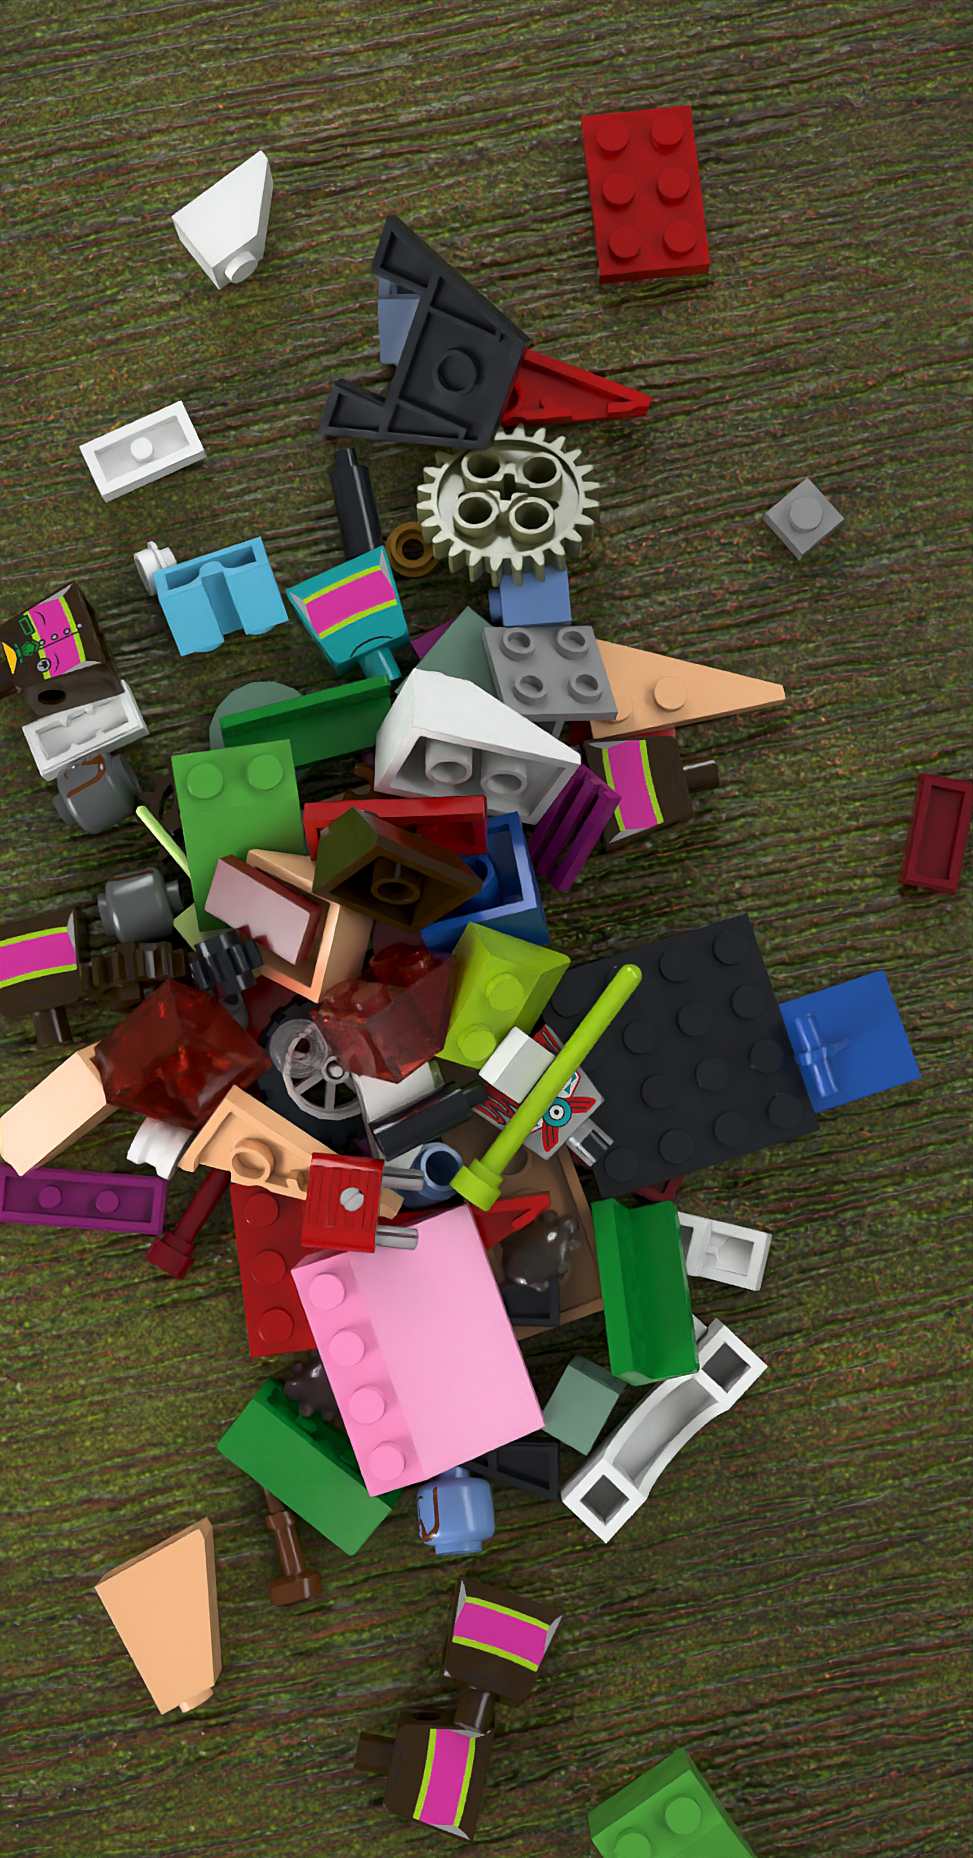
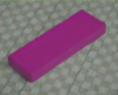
[0,1163,170,1235]

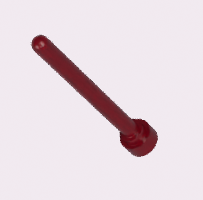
[144,1032,314,1280]

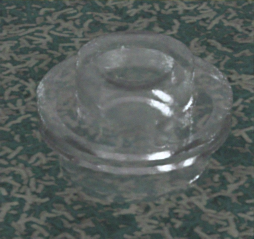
[270,1019,329,1078]

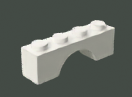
[560,1318,768,1543]

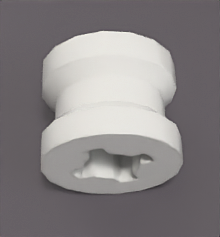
[127,1108,196,1181]

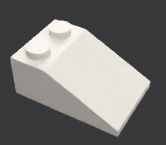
[374,668,581,825]

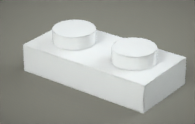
[79,401,207,502]

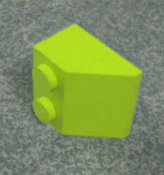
[416,921,571,1070]

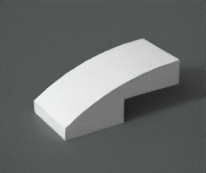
[678,1211,772,1291]

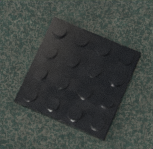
[541,913,820,1200]

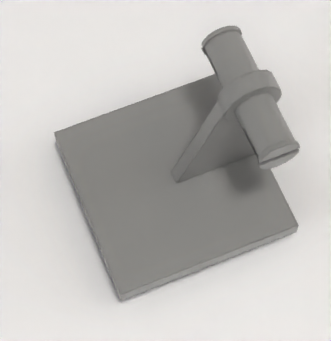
[481,626,618,764]

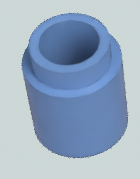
[392,1142,463,1209]

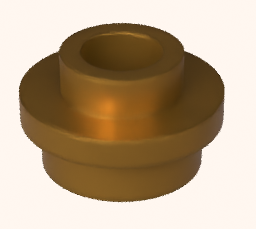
[385,522,440,579]

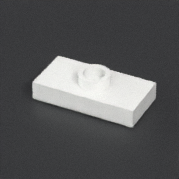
[22,679,149,781]

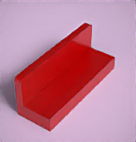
[303,795,488,861]

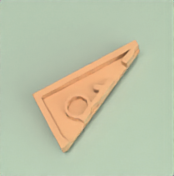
[587,639,786,739]
[177,1085,404,1220]

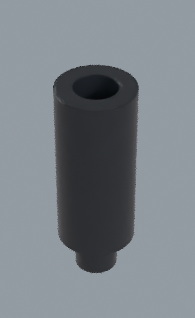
[329,448,385,562]
[368,1079,488,1162]

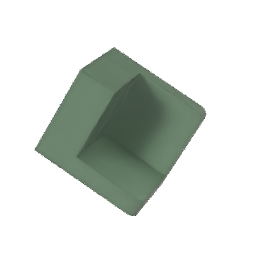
[541,1353,627,1456]

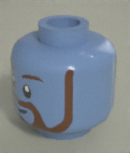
[417,1466,495,1555]

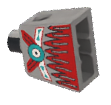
[471,1024,614,1167]

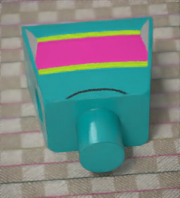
[285,545,410,687]

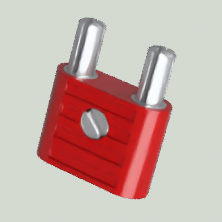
[301,1152,425,1253]

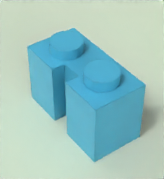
[153,536,289,656]

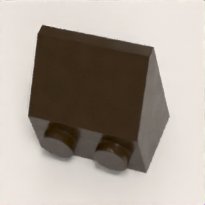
[311,807,483,935]

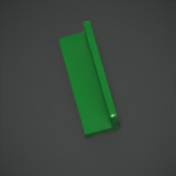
[219,674,392,772]
[591,1198,700,1386]
[217,1375,404,1555]

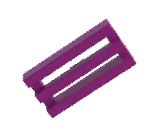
[527,764,622,891]

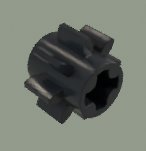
[187,929,264,1000]

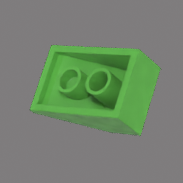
[171,739,306,932]
[587,1747,757,1858]

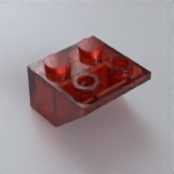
[309,945,461,1084]

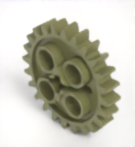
[416,423,600,587]

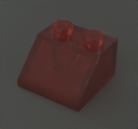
[94,978,272,1132]

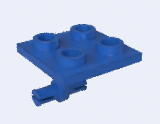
[778,970,921,1114]

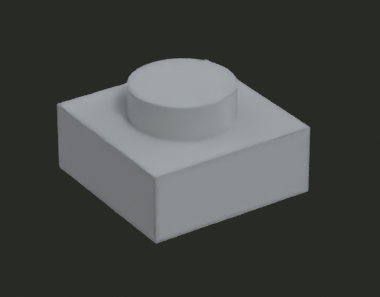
[763,477,844,560]

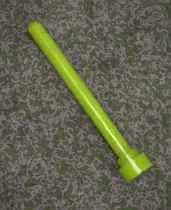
[449,964,642,1212]

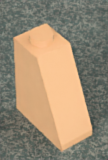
[0,1026,168,1177]
[95,1516,222,1715]

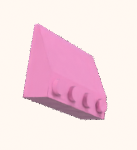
[291,1202,546,1497]

